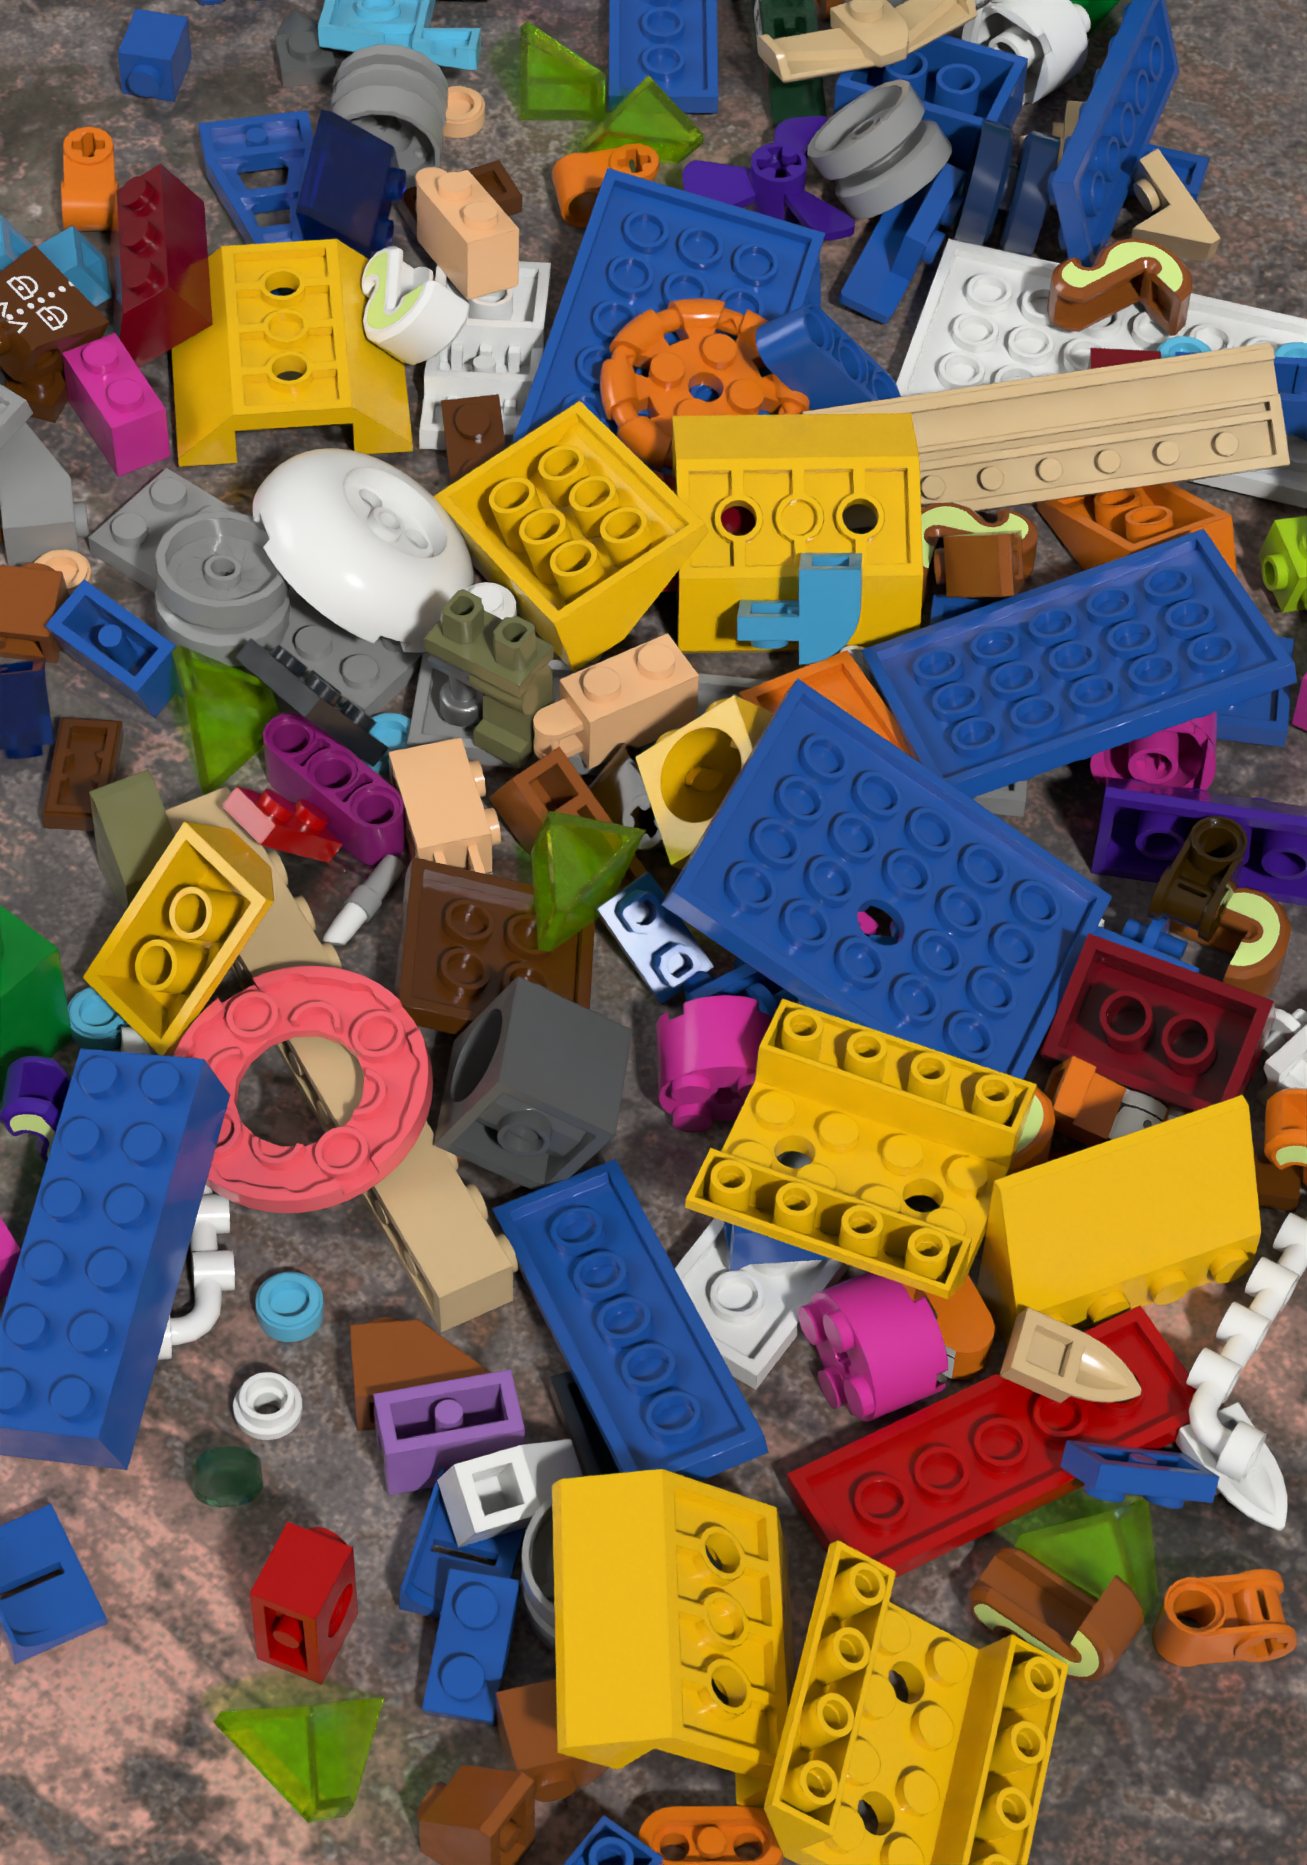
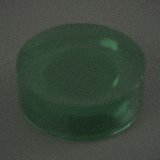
[192,1446,263,1508]

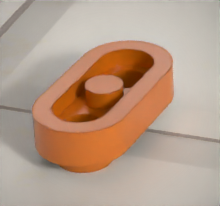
[638,1806,784,1865]

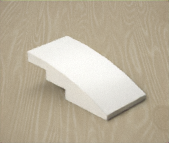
[419,261,551,450]

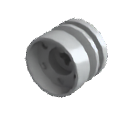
[325,44,449,196]

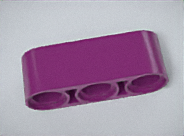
[263,712,406,866]

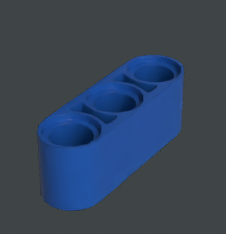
[756,304,901,410]

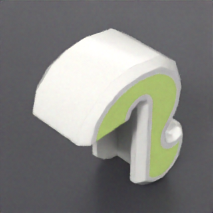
[361,246,470,365]

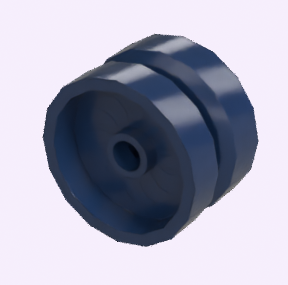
[953,119,1060,257]

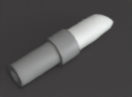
[321,854,406,946]

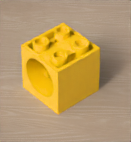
[635,695,774,870]

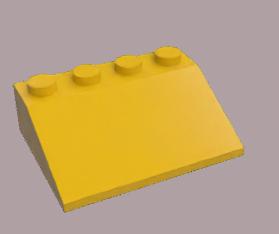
[433,401,709,672]
[977,1095,1261,1347]

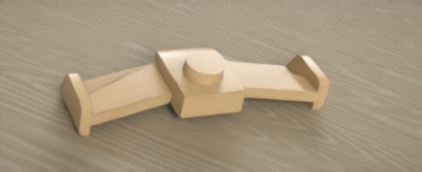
[757,0,977,83]

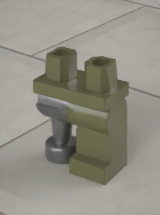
[424,589,554,769]

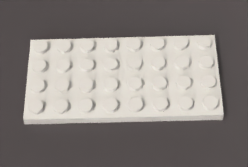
[896,238,1307,508]

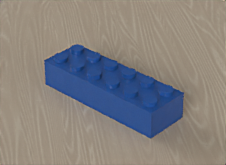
[0,1048,230,1470]

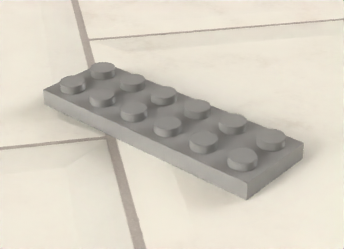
[88,468,423,717]

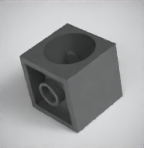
[434,976,632,1191]

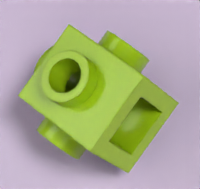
[1258,516,1307,613]

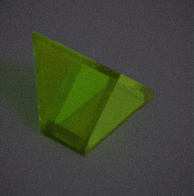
[520,21,606,121]
[579,75,704,165]
[172,645,280,796]
[531,811,646,952]
[1014,1498,1159,1617]
[213,1697,384,1823]

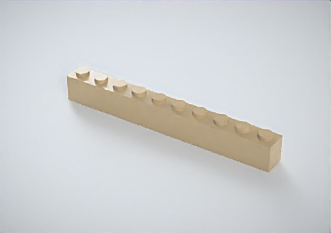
[165,786,519,1333]

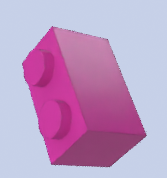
[62,333,171,477]

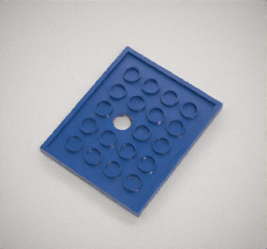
[662,679,1112,1079]

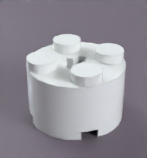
[962,0,1091,106]

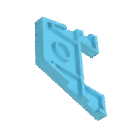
[318,0,481,70]

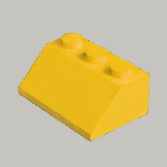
[82,821,274,1056]

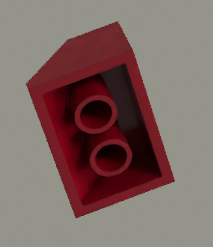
[109,164,213,368]

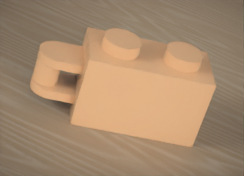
[415,167,519,300]
[533,633,699,769]
[388,737,501,874]

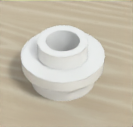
[233,1372,303,1440]

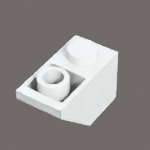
[437,1439,583,1548]

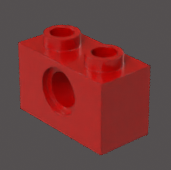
[249,1521,358,1685]

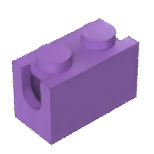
[373,1369,525,1495]

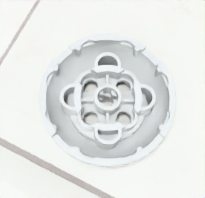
[253,448,474,653]

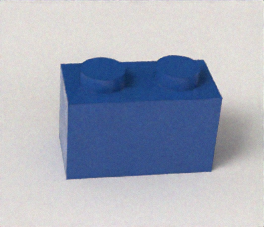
[45,579,193,718]

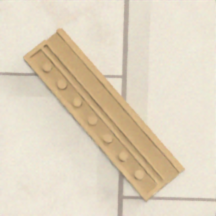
[802,342,1290,531]

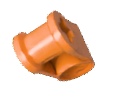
[61,126,119,232]
[551,143,659,228]
[1152,1569,1298,1667]

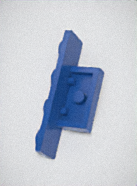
[838,162,967,324]

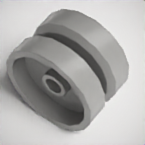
[808,79,952,220]
[155,511,290,667]

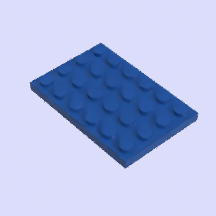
[512,168,825,475]
[861,529,1297,799]

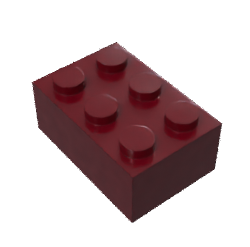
[1041,933,1276,1117]

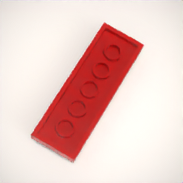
[785,1305,1197,1578]

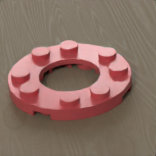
[174,966,433,1213]

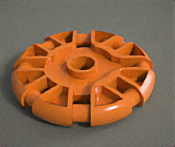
[600,298,810,472]

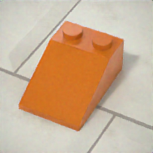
[1037,484,1237,577]

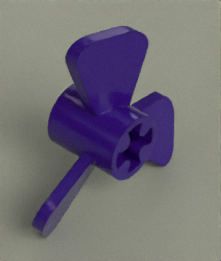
[682,116,855,241]

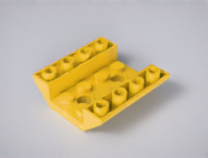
[172,239,413,467]
[672,413,923,654]
[685,999,1037,1299]
[552,1469,795,1809]
[764,1540,1069,1865]

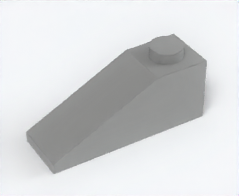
[0,422,90,567]

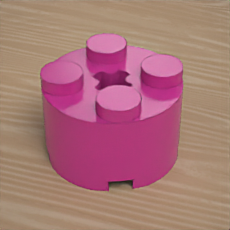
[1090,711,1217,790]
[656,995,777,1132]
[798,1272,948,1422]

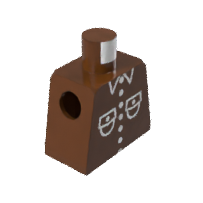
[0,246,109,383]

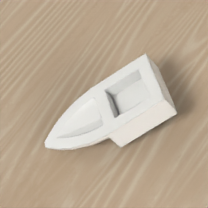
[1175,1403,1287,1531]

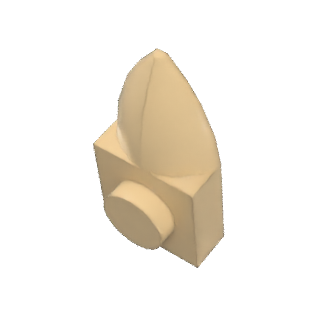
[1000,1307,1142,1403]

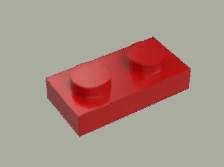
[222,786,343,863]

